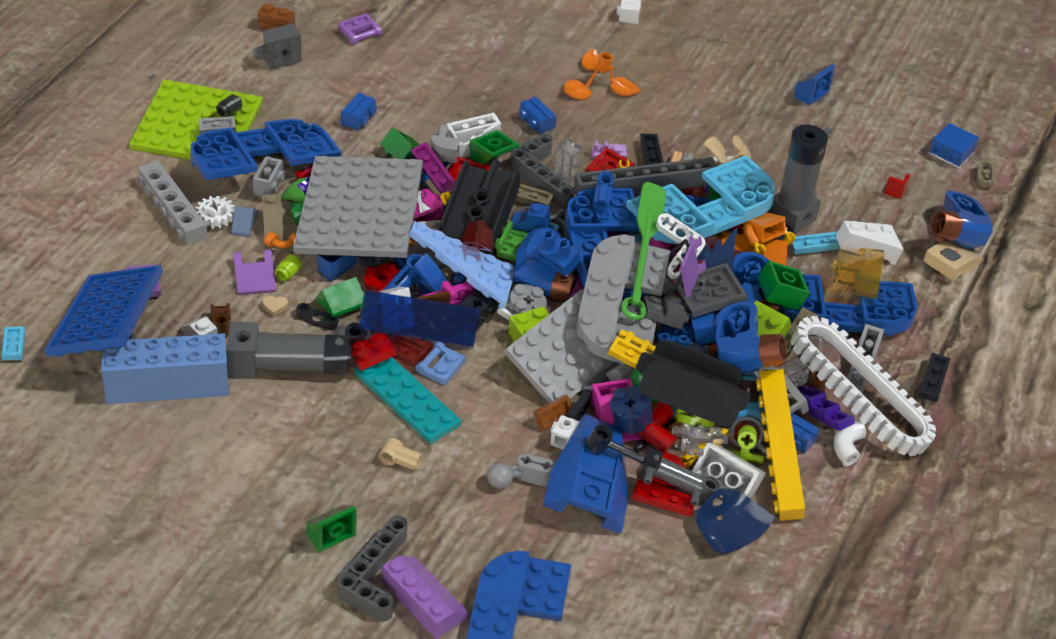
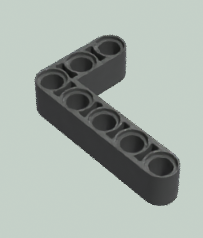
[510,133,574,208]
[337,515,408,622]

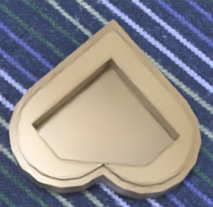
[263,296,288,317]

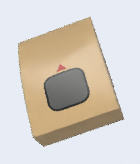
[923,240,984,281]

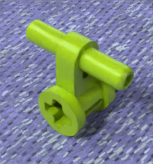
[725,425,764,464]

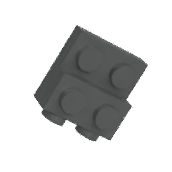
[642,295,690,329]

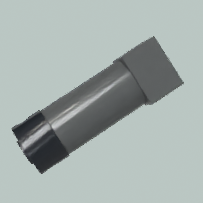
[769,124,832,234]
[226,321,352,379]

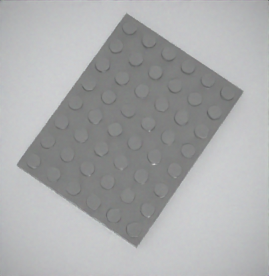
[293,156,423,258]

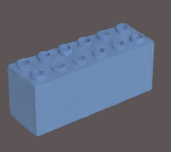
[102,334,229,404]

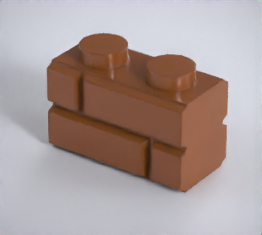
[258,4,295,30]

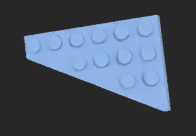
[410,221,515,309]

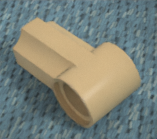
[378,438,423,470]

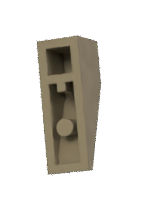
[262,194,283,249]

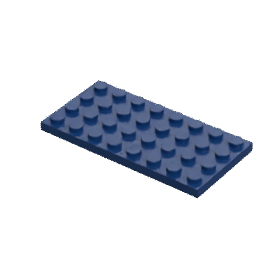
[45,265,163,357]

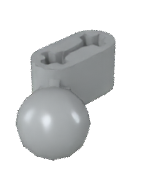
[487,454,555,489]

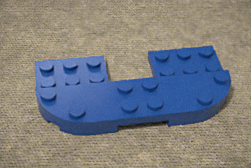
[190,119,341,180]
[565,188,662,304]
[775,274,917,336]
[466,551,572,639]

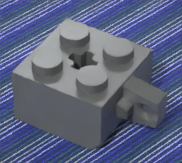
[253,24,302,70]

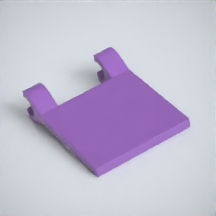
[680,236,706,297]
[234,250,276,295]

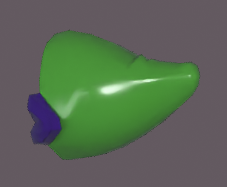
[281,177,310,203]

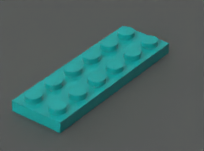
[355,357,462,445]

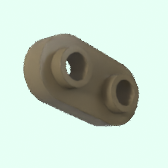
[976,160,995,188]

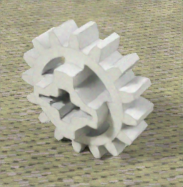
[195,196,235,229]

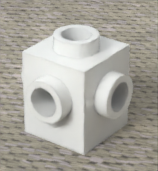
[550,415,579,449]

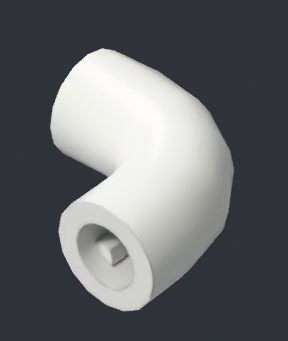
[834,419,866,466]

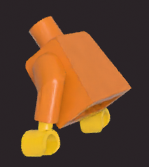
[741,212,795,255]

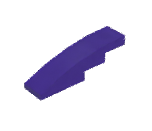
[795,383,855,431]

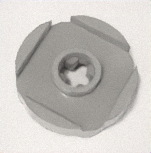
[508,284,547,314]

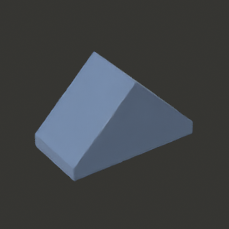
[231,206,259,237]

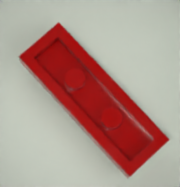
[632,479,695,517]

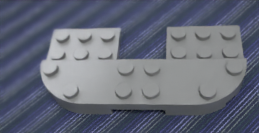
[576,234,670,364]

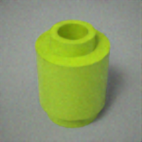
[275,254,302,282]

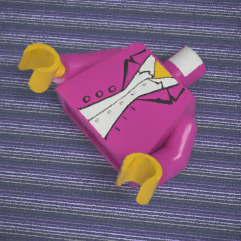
[413,189,451,223]

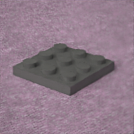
[673,263,748,318]

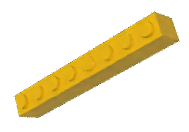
[756,369,805,521]

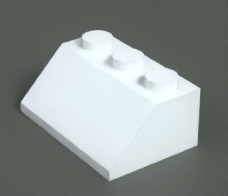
[692,442,766,498]

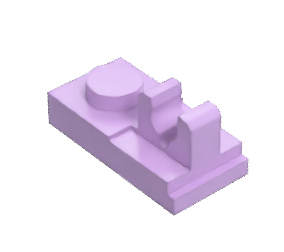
[591,141,627,160]

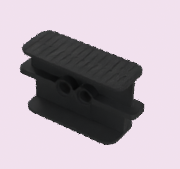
[439,159,520,256]
[636,339,750,427]

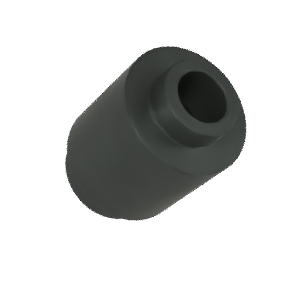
[216,94,242,117]

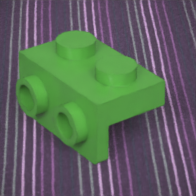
[495,220,528,262]

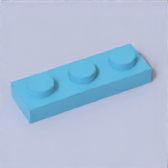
[790,231,841,255]

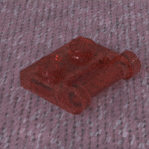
[389,329,434,368]

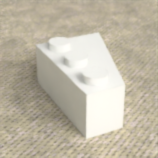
[446,113,501,158]
[835,221,904,266]

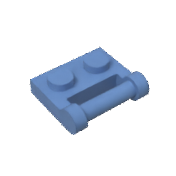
[415,341,466,385]

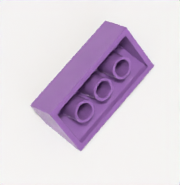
[382,555,471,639]

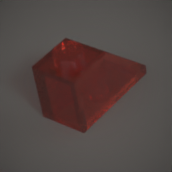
[461,220,494,251]

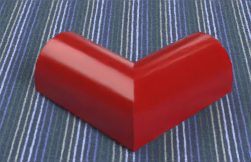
[636,401,677,452]

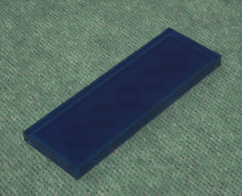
[358,290,480,347]

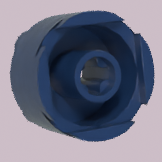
[610,386,654,434]

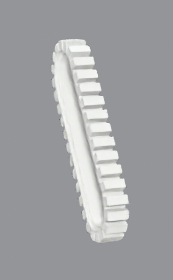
[790,316,936,456]

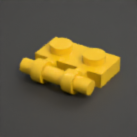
[608,329,656,369]

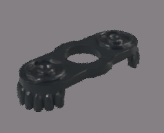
[296,302,339,330]

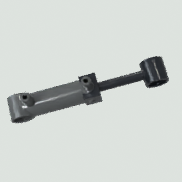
[586,425,721,506]

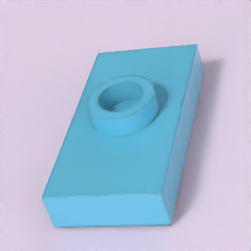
[1,326,25,361]

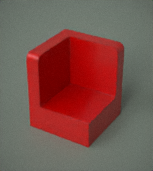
[884,174,911,200]

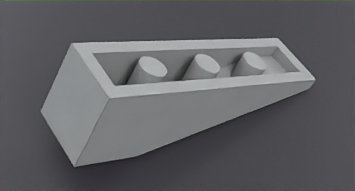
[847,324,884,394]

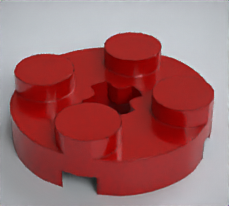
[364,263,399,296]

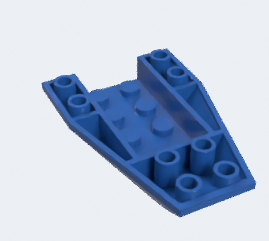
[543,414,628,534]

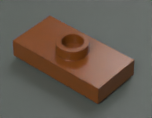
[533,395,572,431]

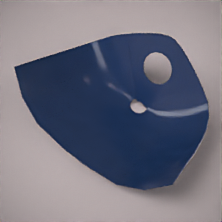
[696,489,775,553]

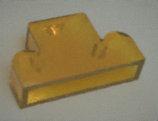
[832,248,885,299]

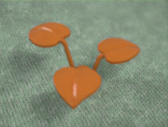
[564,48,641,100]

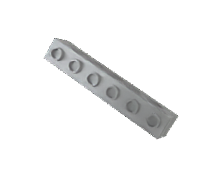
[137,160,207,246]

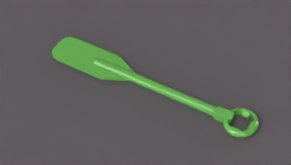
[621,182,666,321]

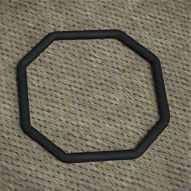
[661,239,690,298]

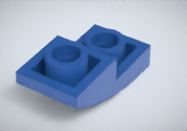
[412,253,447,293]

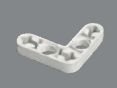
[656,213,705,280]

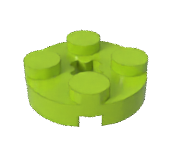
[675,409,715,427]

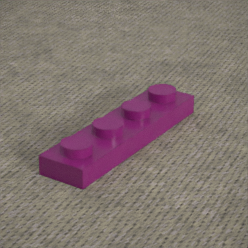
[411,142,456,194]

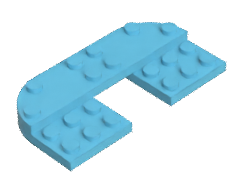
[626,155,775,244]

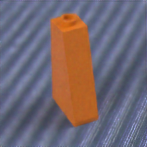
[717,231,788,265]

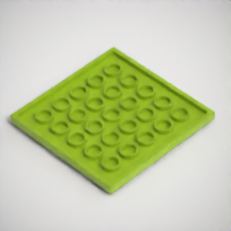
[129,79,263,160]

